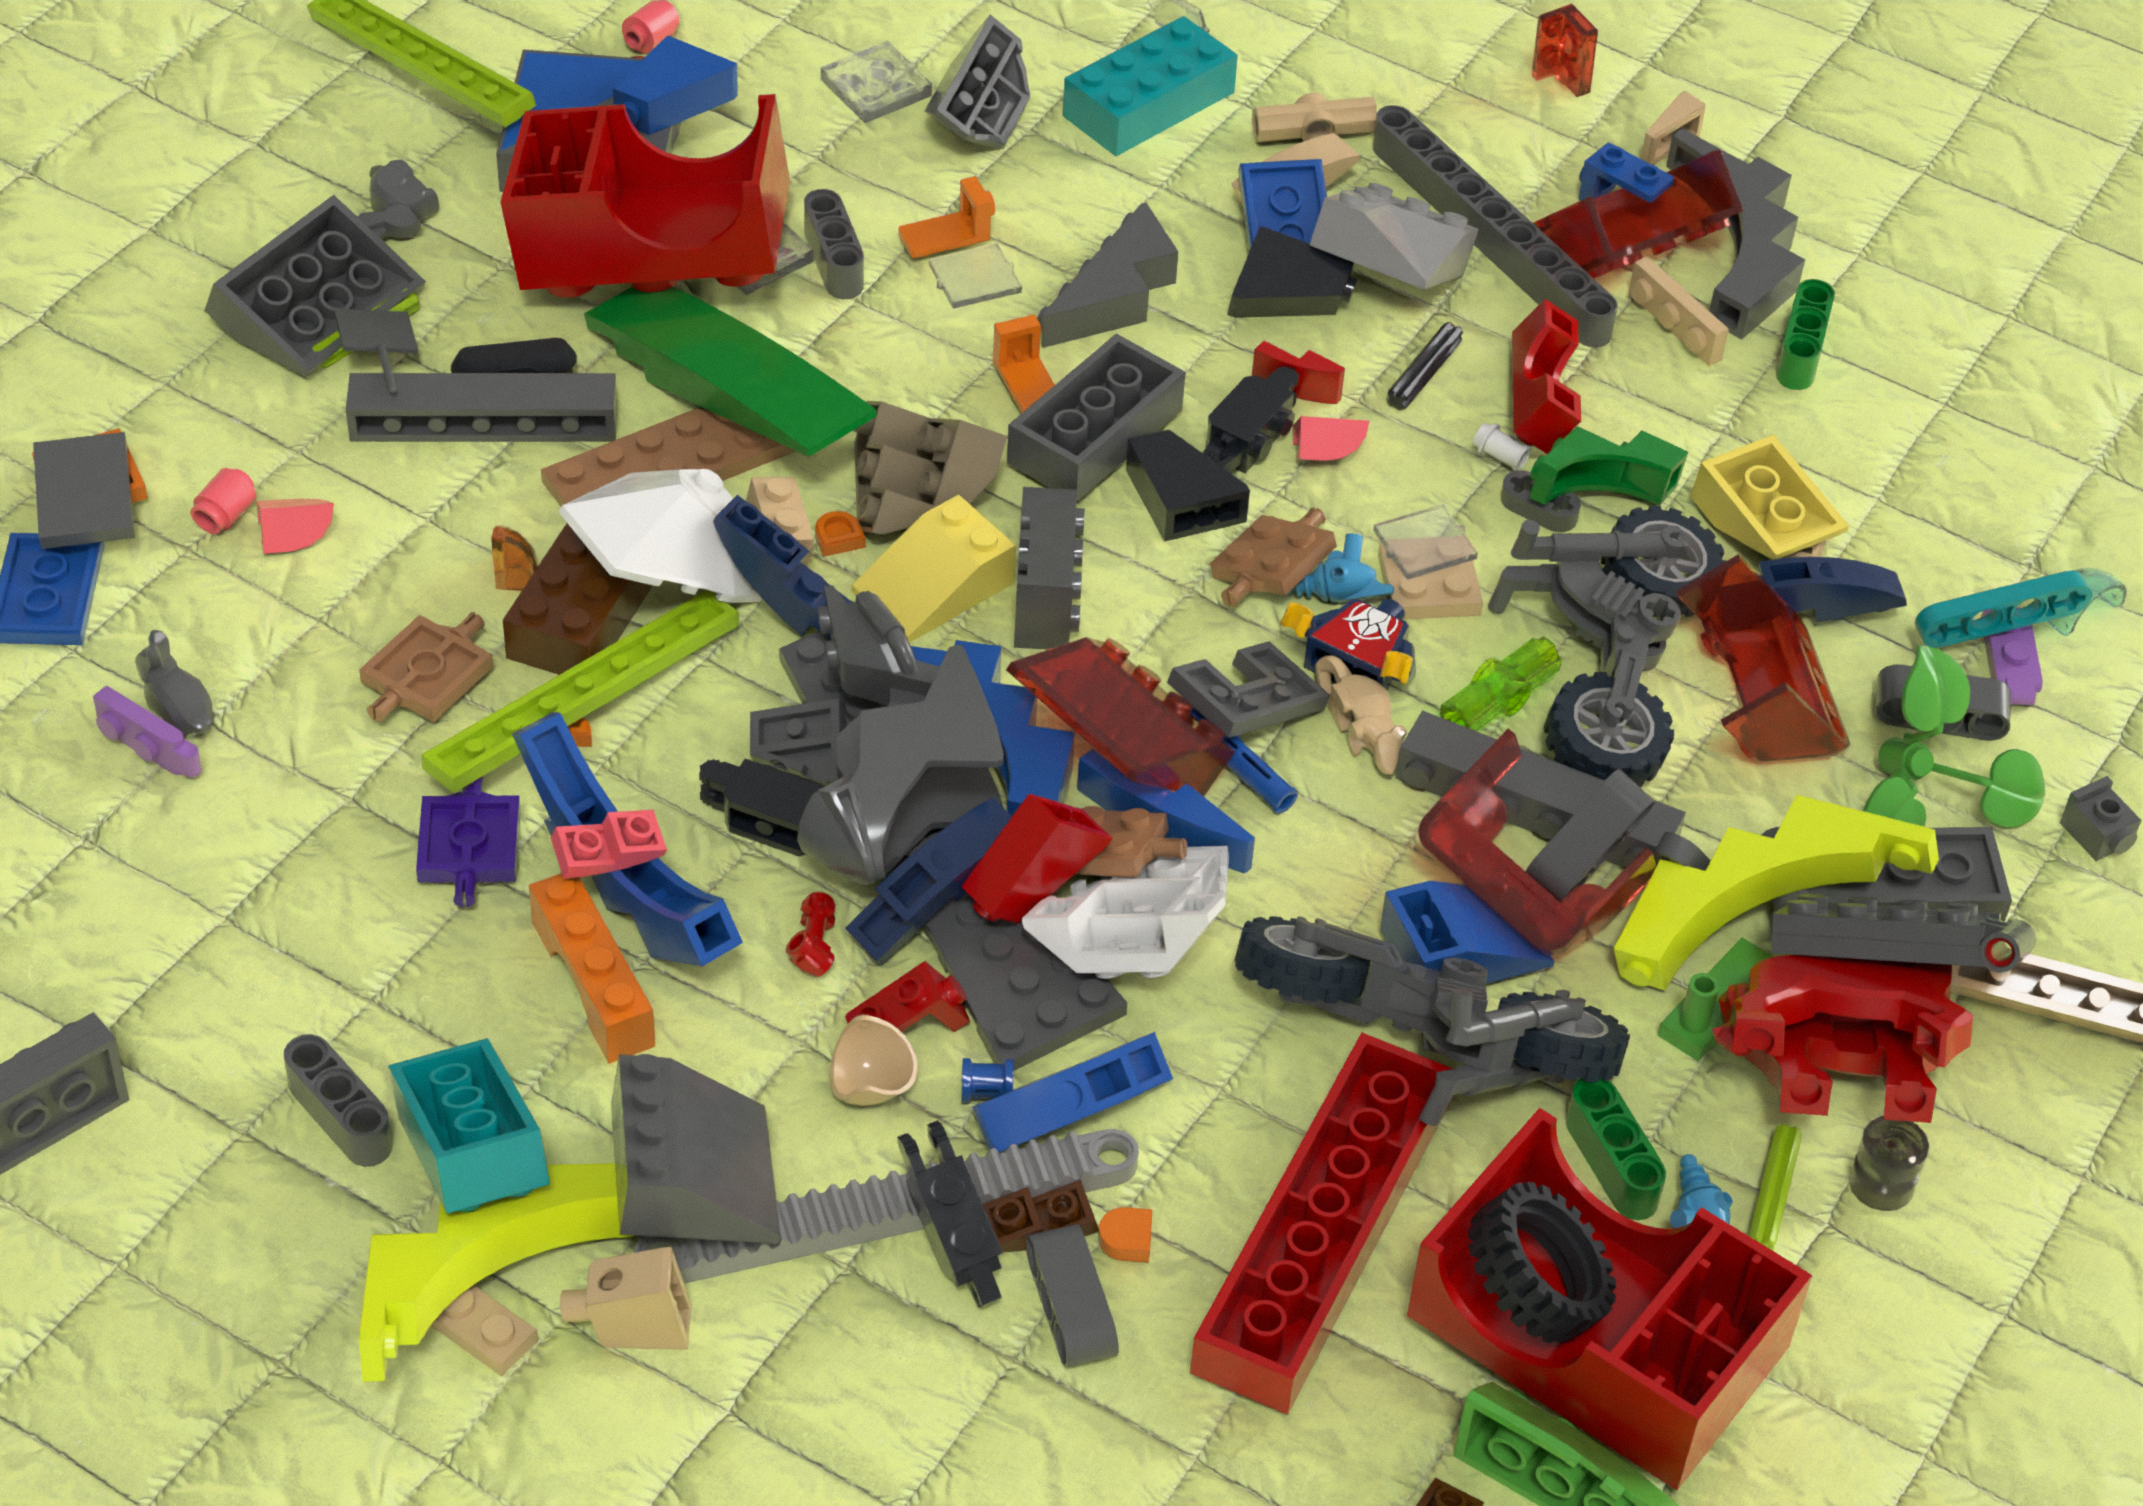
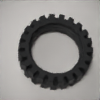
[1468,1182,1617,1344]

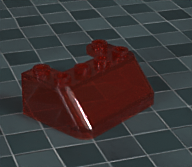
[1533,149,1744,278]

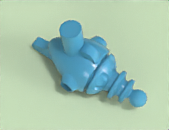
[1287,533,1395,603]
[1670,1154,1733,1228]

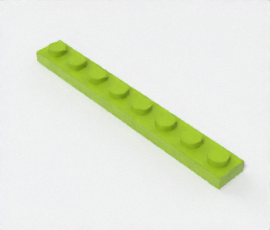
[307,0,537,128]
[421,590,739,793]

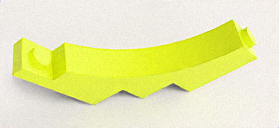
[1614,794,1939,990]
[359,1163,634,1382]

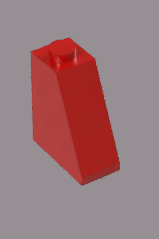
[961,793,1113,924]

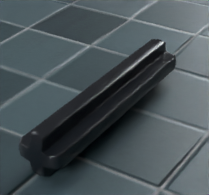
[1387,322,1463,410]

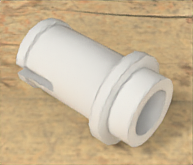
[1473,423,1531,471]

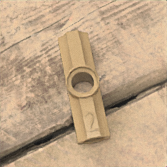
[1252,93,1377,143]

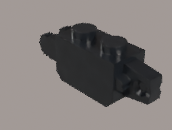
[1203,366,1299,474]
[699,758,825,857]
[897,1120,1003,1308]

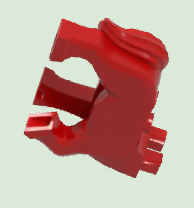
[1712,955,1973,1123]

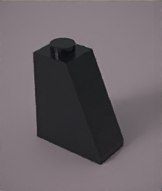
[1227,226,1358,318]
[1126,430,1250,542]

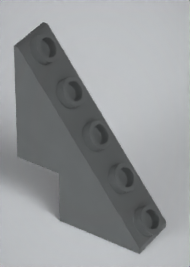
[1037,203,1178,348]

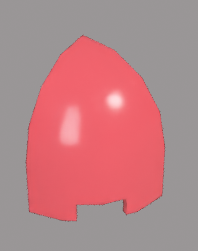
[1292,416,1370,461]
[256,498,334,554]

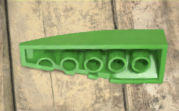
[1453,1382,1679,1506]

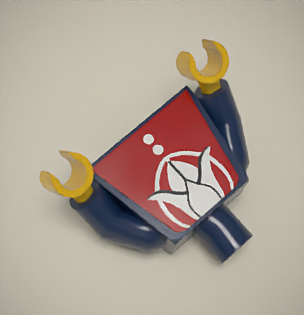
[1280,599,1416,690]

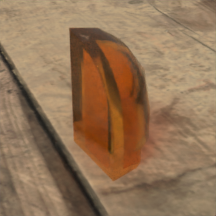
[491,524,539,591]

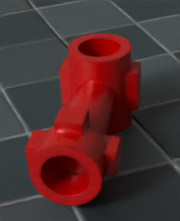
[786,892,836,977]

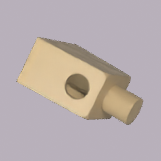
[560,1247,692,1350]

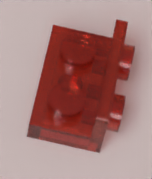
[1532,3,1598,98]

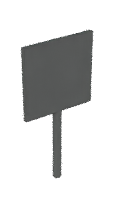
[334,309,418,394]

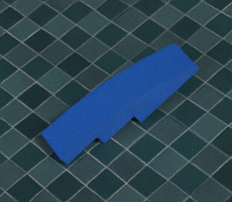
[1077,749,1255,874]

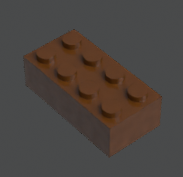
[503,523,653,675]

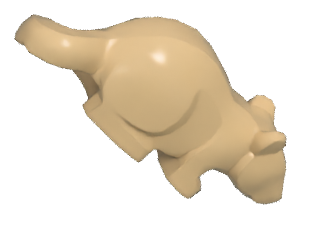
[1315,656,1407,775]

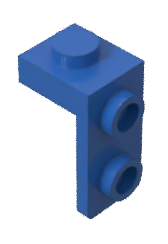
[1579,142,1674,206]

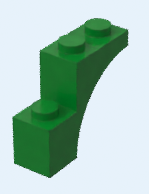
[1529,426,1688,506]

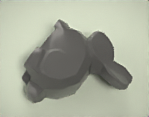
[358,160,439,239]
[135,630,215,739]

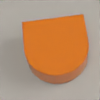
[815,511,866,557]
[1098,1207,1152,1263]

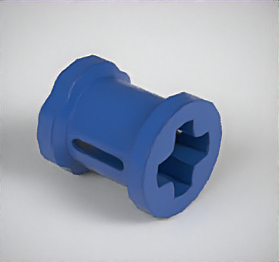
[961,1058,1014,1103]

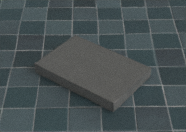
[33,432,135,549]

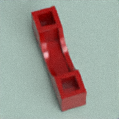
[1512,299,1582,454]

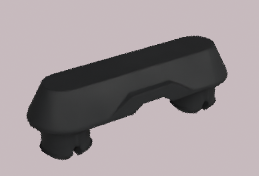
[450,338,577,373]

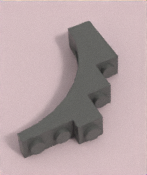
[1666,128,1805,340]

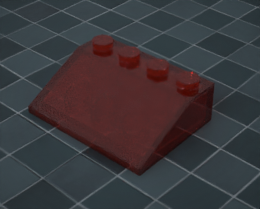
[1006,637,1235,797]

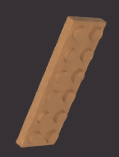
[541,407,796,507]

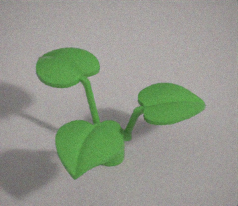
[1863,645,2045,828]

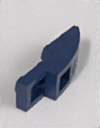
[713,494,853,640]
[1716,557,1907,625]
[845,797,1012,965]

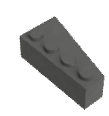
[1014,487,1085,651]

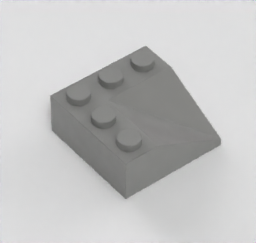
[1310,183,1479,290]

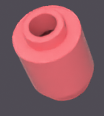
[622,0,679,54]
[190,468,256,534]

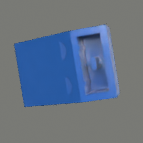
[1380,880,1554,984]

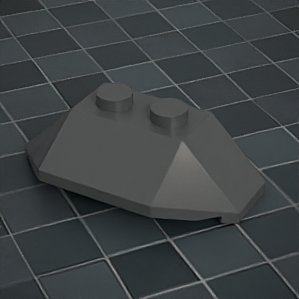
[924,14,1030,149]

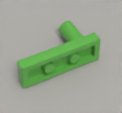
[1657,937,1774,1062]

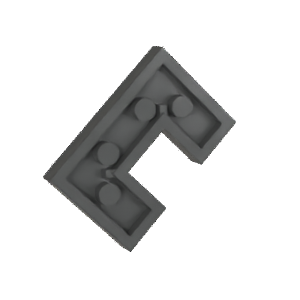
[1167,641,1330,738]

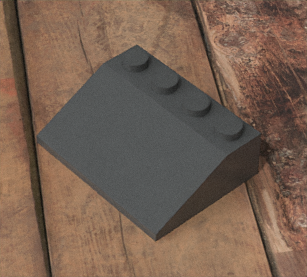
[204,195,426,377]
[611,1054,781,1244]

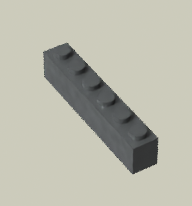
[346,373,617,442]
[1395,710,1686,878]

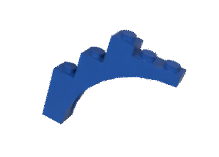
[911,640,1075,816]
[512,712,743,967]

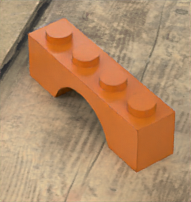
[529,873,655,1064]

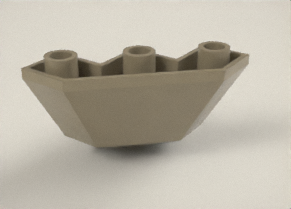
[854,401,1008,535]

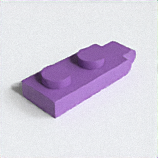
[1981,607,2043,706]
[93,685,202,777]

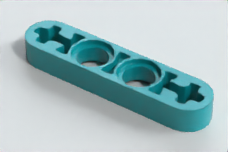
[1914,570,2092,648]

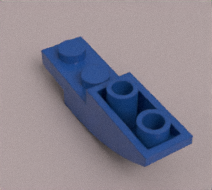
[973,1032,1173,1152]

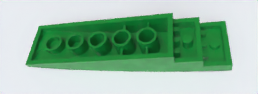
[584,286,877,457]

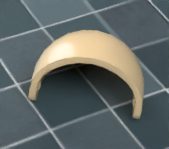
[830,1015,918,1106]

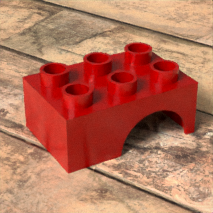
[500,94,790,298]
[1407,1108,1813,1491]

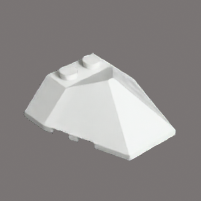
[558,469,762,603]
[1022,846,1229,979]

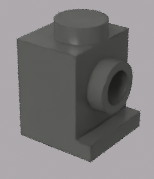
[2060,776,2141,861]

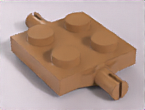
[1210,507,1337,607]
[359,612,494,723]
[1076,806,1187,878]

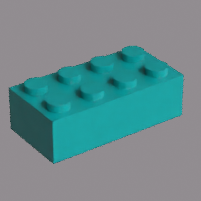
[1062,16,1238,156]
[388,1038,550,1214]

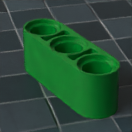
[1776,279,1835,390]
[1566,1078,1666,1220]

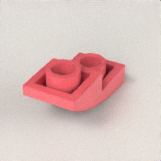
[551,810,667,879]

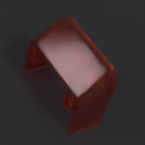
[1676,554,1850,762]
[1418,728,1656,955]

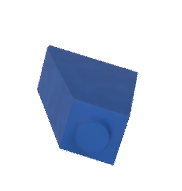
[613,35,738,135]

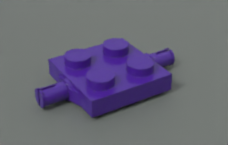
[416,776,520,907]

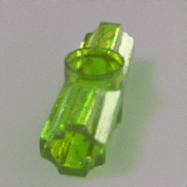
[1439,636,1562,731]

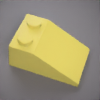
[1691,435,1849,560]
[852,494,1016,643]

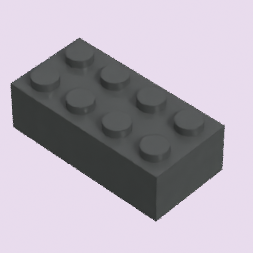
[1007,333,1186,503]

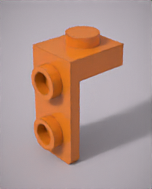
[898,176,995,258]
[993,314,1055,413]

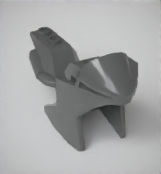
[797,585,1004,885]

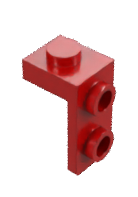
[845,961,971,1032]

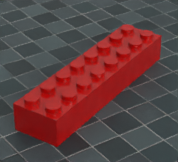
[1190,1032,1453,1415]

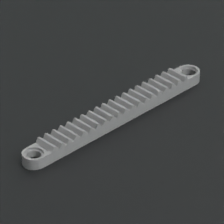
[634,1129,1139,1284]

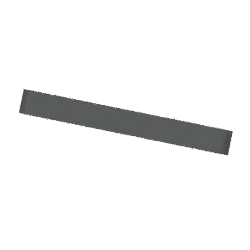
[1373,105,1618,348]

